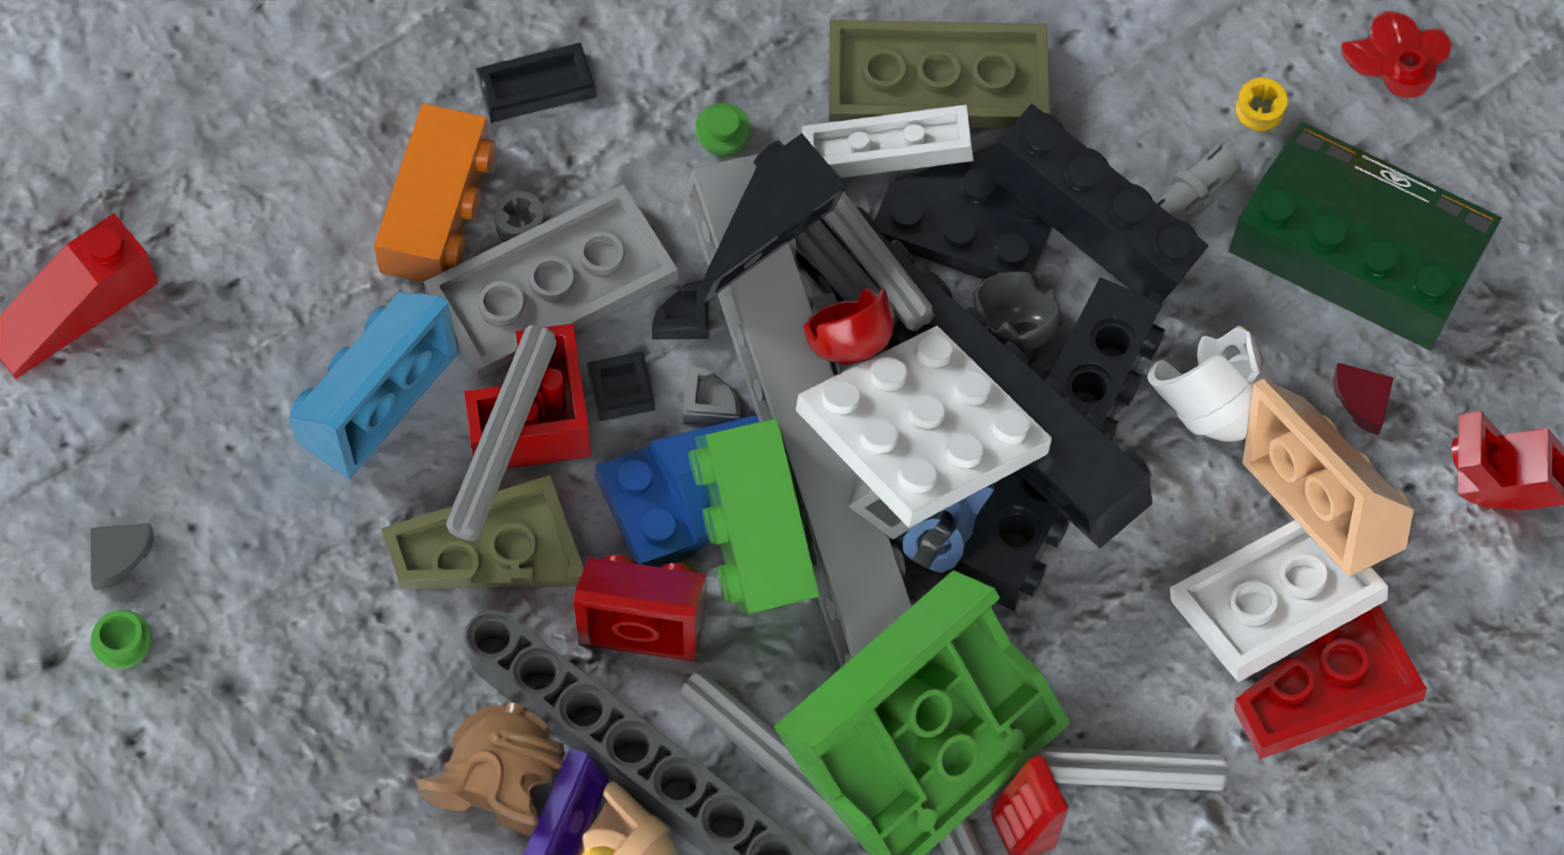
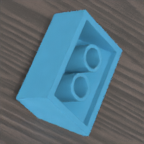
[288,292,458,480]

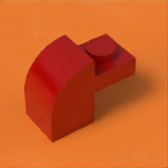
[1452,411,1564,510]

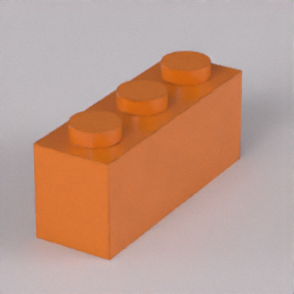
[374,103,496,283]

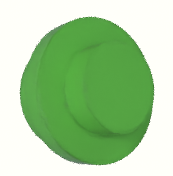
[695,103,751,157]
[91,610,152,669]

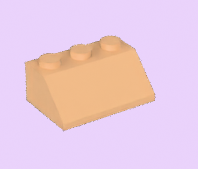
[1242,379,1414,577]

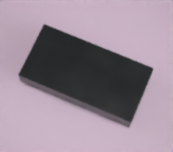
[476,42,596,123]

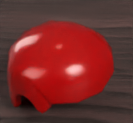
[803,288,894,365]

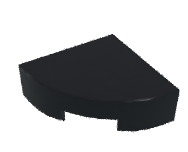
[652,280,709,340]

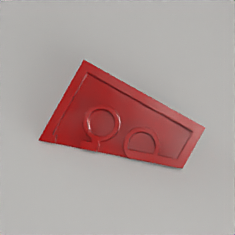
[1234,605,1427,759]

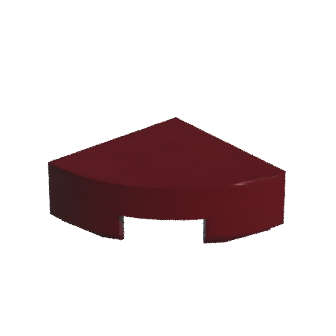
[1333,363,1394,435]

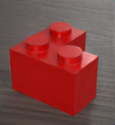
[464,323,592,469]

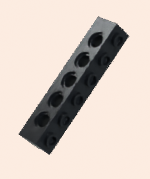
[952,277,1166,611]

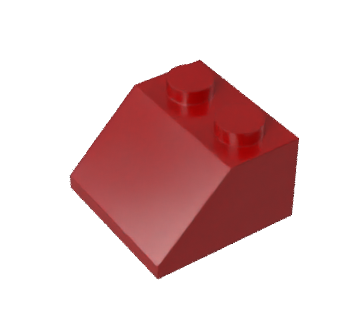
[573,555,707,662]

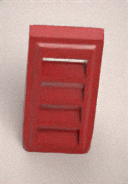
[990,755,1069,855]

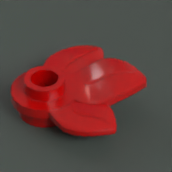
[1341,11,1452,98]

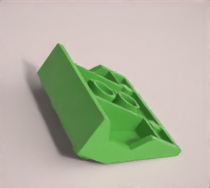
[774,570,1070,855]

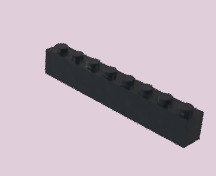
[794,206,1153,548]

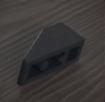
[696,133,847,304]

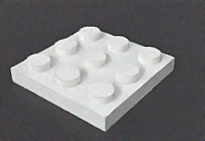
[796,326,1052,528]

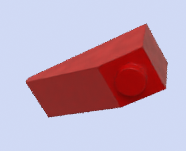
[0,213,158,379]

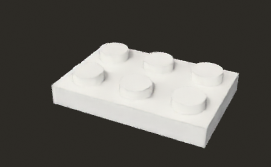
[1170,520,1388,682]

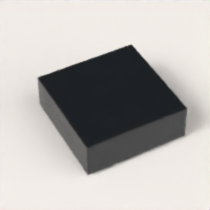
[587,351,655,421]

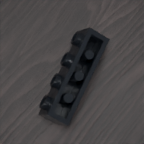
[981,103,1209,303]

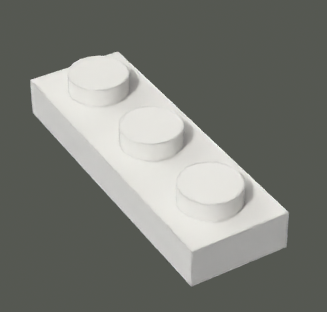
[802,105,973,178]

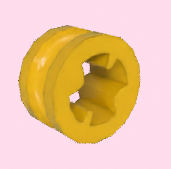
[1236,77,1288,132]

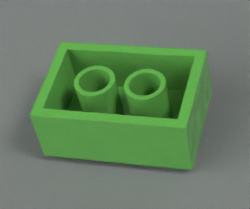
[688,418,820,614]

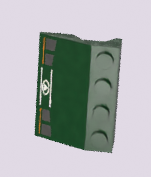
[1228,122,1503,351]

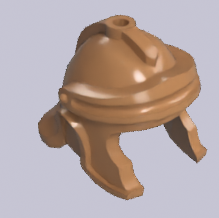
[416,702,565,836]

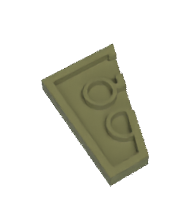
[381,475,584,589]

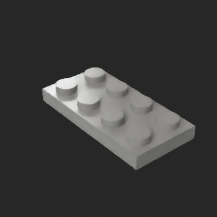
[424,184,678,381]

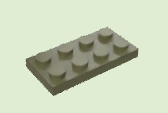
[828,20,1050,128]

